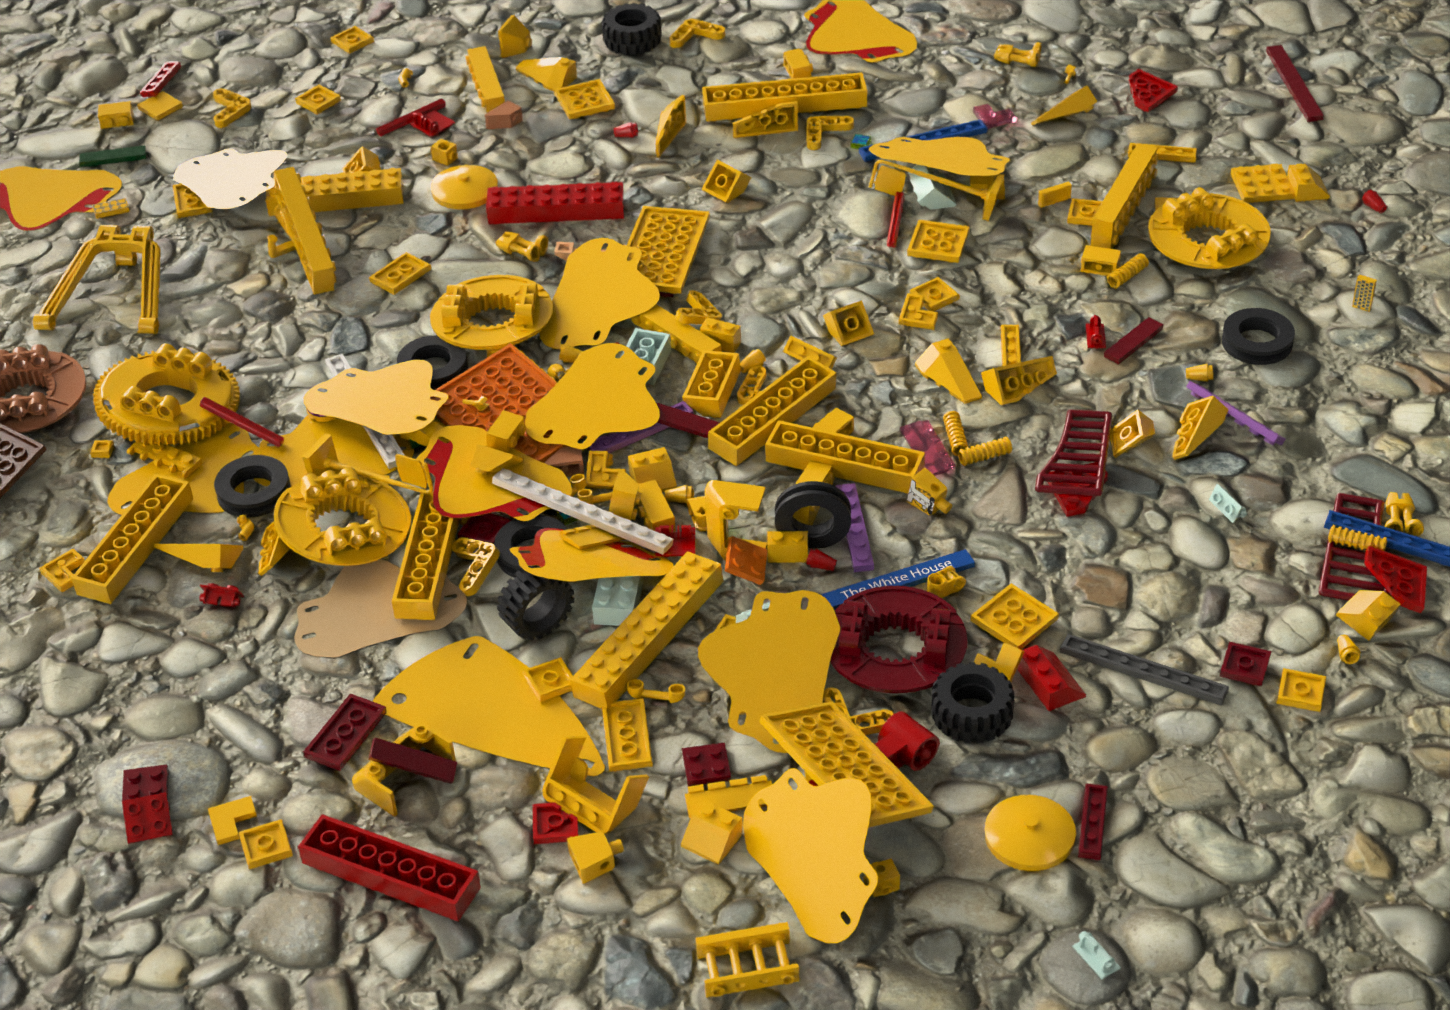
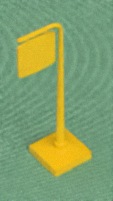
[869,160,1004,221]
[302,434,433,494]

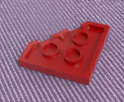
[1128,69,1178,112]
[1048,462,1108,517]
[1364,546,1427,613]

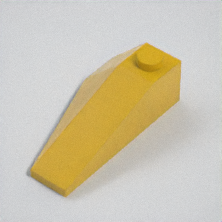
[915,338,982,404]

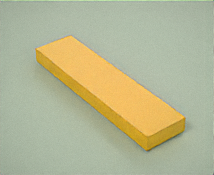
[1128,143,1197,163]
[1001,325,1021,366]

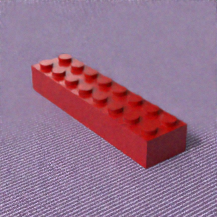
[486,182,624,224]
[298,814,481,922]

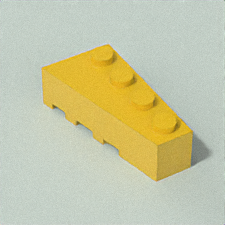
[793,461,834,525]

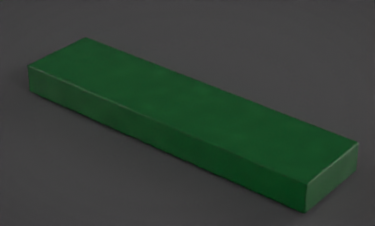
[79,145,146,167]

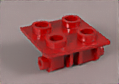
[410,110,456,137]
[655,525,695,557]
[122,792,173,844]

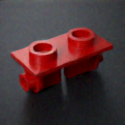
[1085,315,1106,349]
[199,583,244,607]

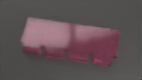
[900,420,955,476]

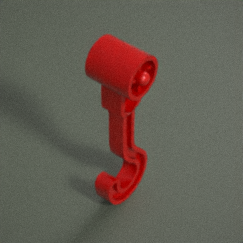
[808,711,940,786]

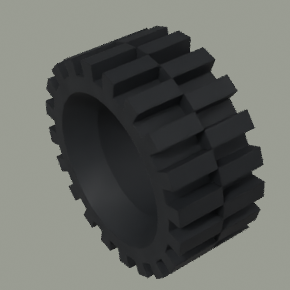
[497,565,575,641]

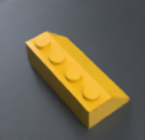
[682,350,741,418]

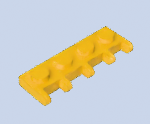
[127,442,202,478]

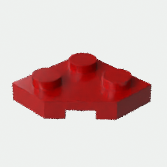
[532,802,579,844]

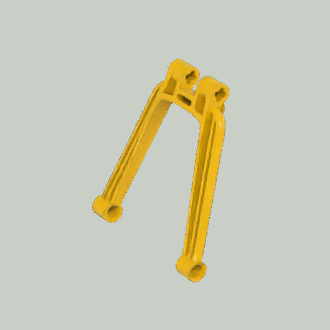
[33,225,161,334]

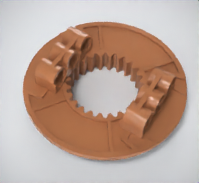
[0,344,86,433]

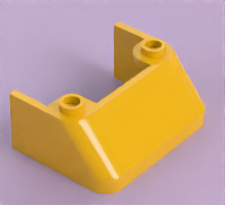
[705,480,767,561]
[352,724,456,817]
[542,736,649,834]

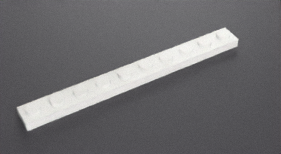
[325,354,405,469]
[492,468,673,555]

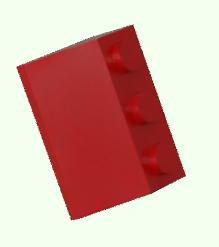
[1017,645,1086,711]

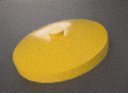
[431,165,498,210]
[985,795,1076,871]

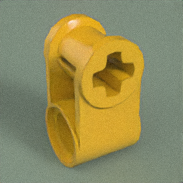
[687,496,707,531]
[927,566,966,598]

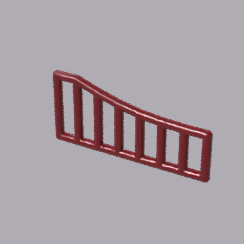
[1035,409,1112,496]
[1318,493,1391,601]

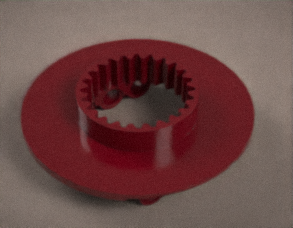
[830,586,967,694]

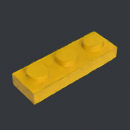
[783,335,837,370]

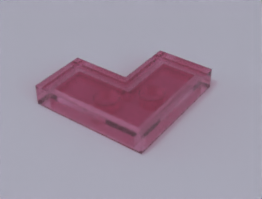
[973,104,1016,129]

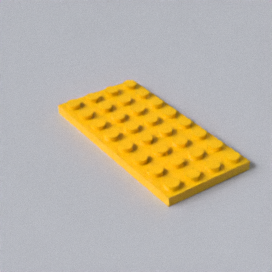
[626,206,710,294]
[760,701,934,828]

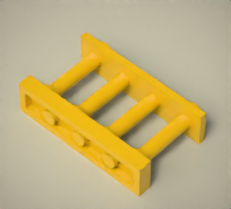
[695,922,799,998]

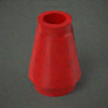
[614,122,639,138]
[1362,189,1388,214]
[806,549,837,571]

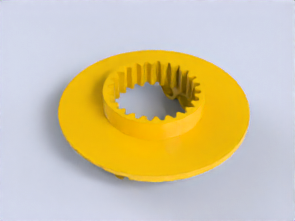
[1148,187,1271,269]
[430,275,553,350]
[274,467,411,566]

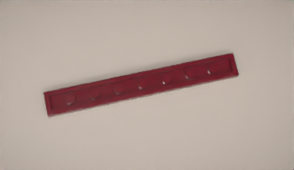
[1266,45,1324,122]

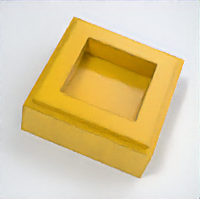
[90,440,114,458]

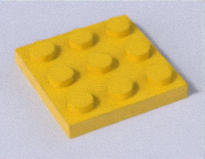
[554,79,615,120]
[1231,164,1295,203]
[907,220,970,263]
[970,583,1059,649]

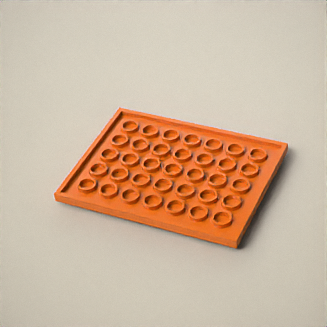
[430,343,586,463]

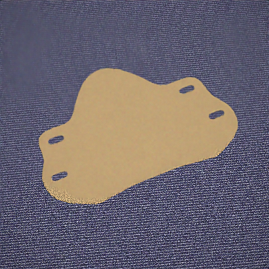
[294,559,467,658]

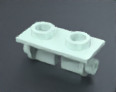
[1209,484,1247,523]
[1072,931,1121,979]

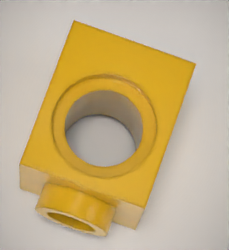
[431,139,458,166]

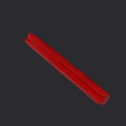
[376,98,446,137]
[887,191,905,248]
[200,397,284,447]

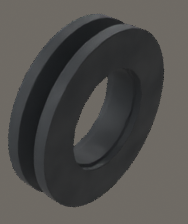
[1222,308,1295,365]
[397,335,468,390]
[214,455,291,518]
[775,481,851,548]
[494,515,568,578]

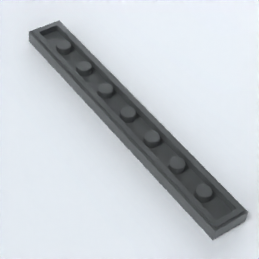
[1060,634,1229,706]

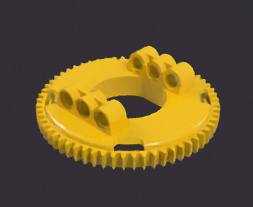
[93,343,240,446]

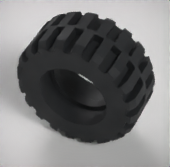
[602,3,662,56]
[931,662,1015,744]

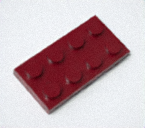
[303,693,387,771]

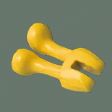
[994,42,1042,67]
[496,231,549,262]
[1385,492,1424,537]

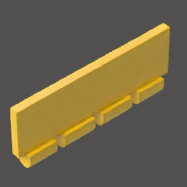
[560,525,626,550]
[685,775,772,818]

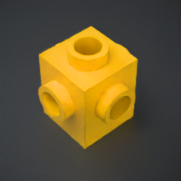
[863,858,900,897]

